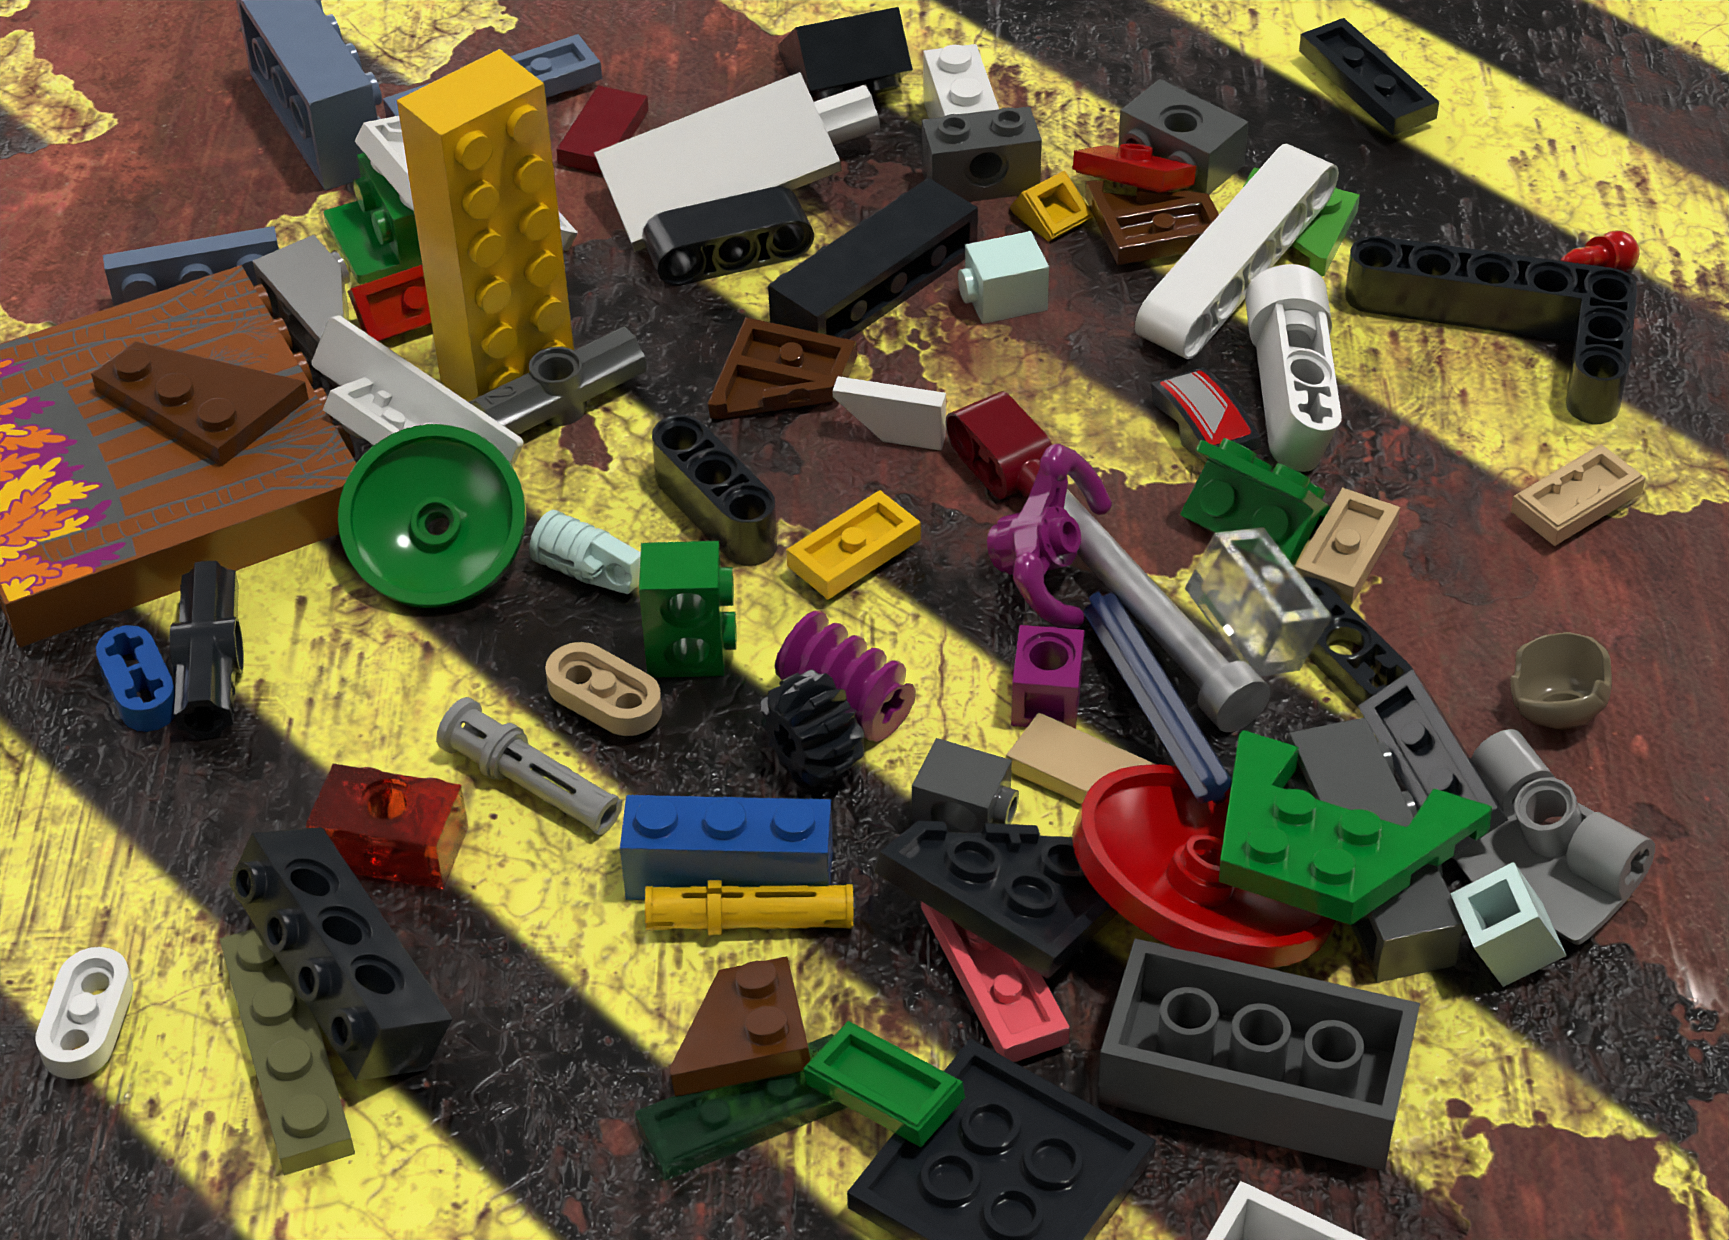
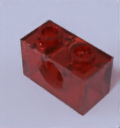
[306,763,469,889]

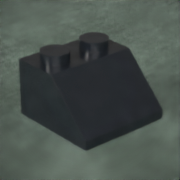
[777,7,913,101]

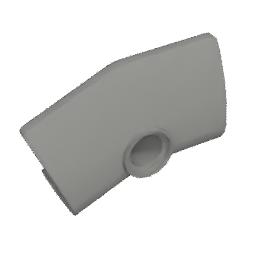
[1415,729,1655,945]

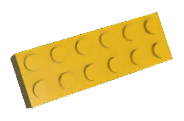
[397,49,574,402]

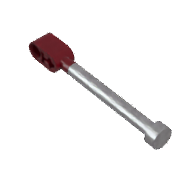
[945,391,1270,732]

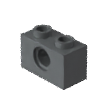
[1118,79,1249,194]
[922,107,1042,202]

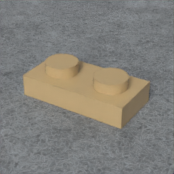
[1294,488,1400,605]

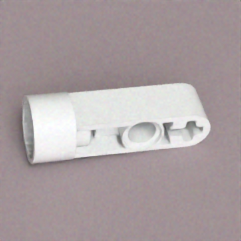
[1245,264,1342,472]

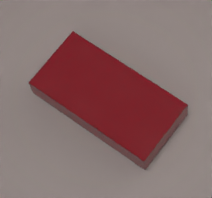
[556,85,649,174]

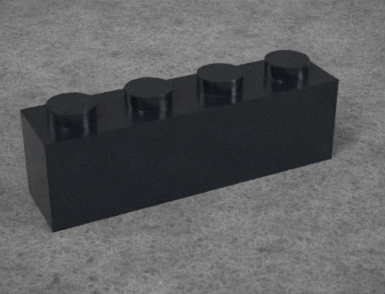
[768,178,978,339]

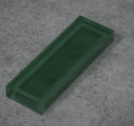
[634,1033,848,1181]

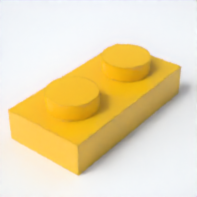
[786,490,921,600]

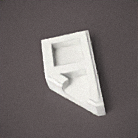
[833,376,946,451]

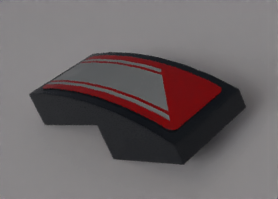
[1151,367,1262,463]

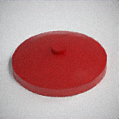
[1072,765,1337,968]

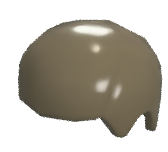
[1511,632,1612,730]

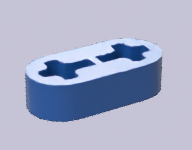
[95,625,175,732]

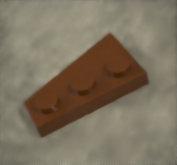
[91,341,309,466]

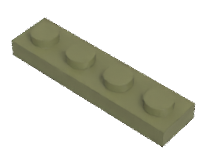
[219,928,355,1175]

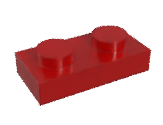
[347,265,432,342]

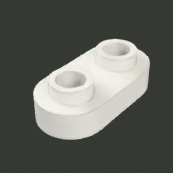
[36,947,133,1079]

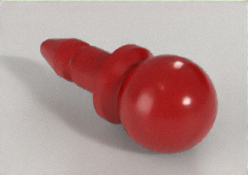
[1561,230,1640,272]

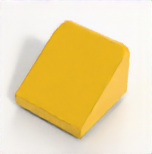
[1010,170,1094,242]

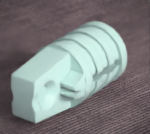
[529,510,641,594]

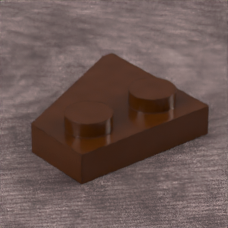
[1085,180,1219,265]

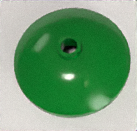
[338,424,526,608]

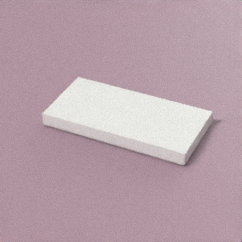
[594,72,842,252]

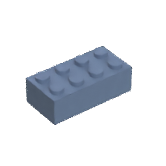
[236,0,382,191]

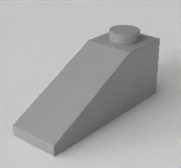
[253,235,350,389]

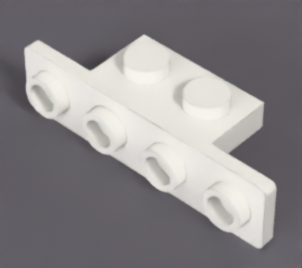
[312,315,523,467]

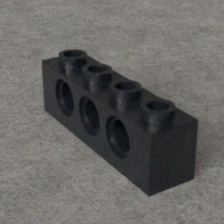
[229,827,452,1081]

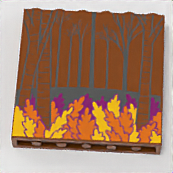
[0,265,356,648]

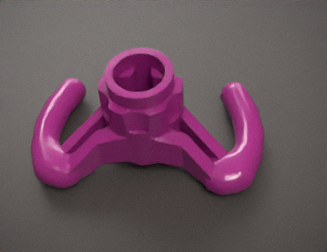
[987,443,1112,629]

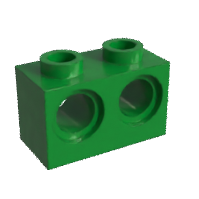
[639,541,737,678]

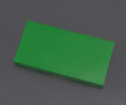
[803,1021,965,1147]

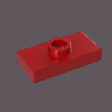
[1072,144,1196,193]

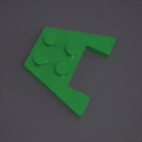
[1219,730,1493,925]

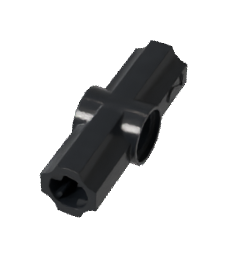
[170,561,244,739]

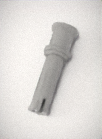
[436,697,622,835]

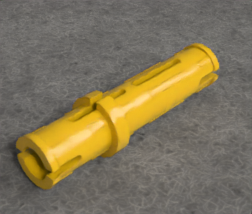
[645,880,853,935]

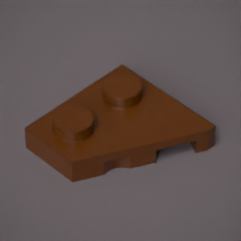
[707,317,858,420]
[670,956,811,1097]

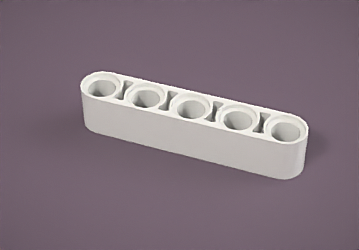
[1135,144,1339,359]

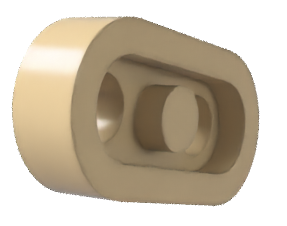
[545,642,662,736]

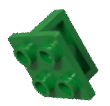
[323,153,422,284]
[1180,438,1331,570]

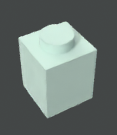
[958,231,1049,324]
[1450,862,1567,987]

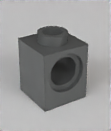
[912,738,1019,834]

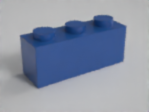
[620,795,833,900]

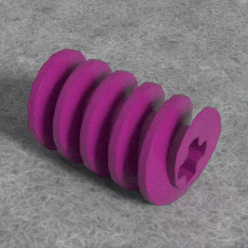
[774,610,916,742]

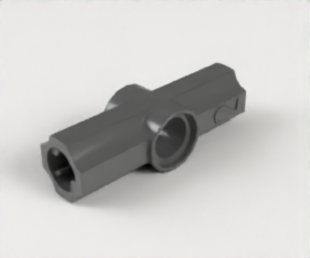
[469,326,647,435]

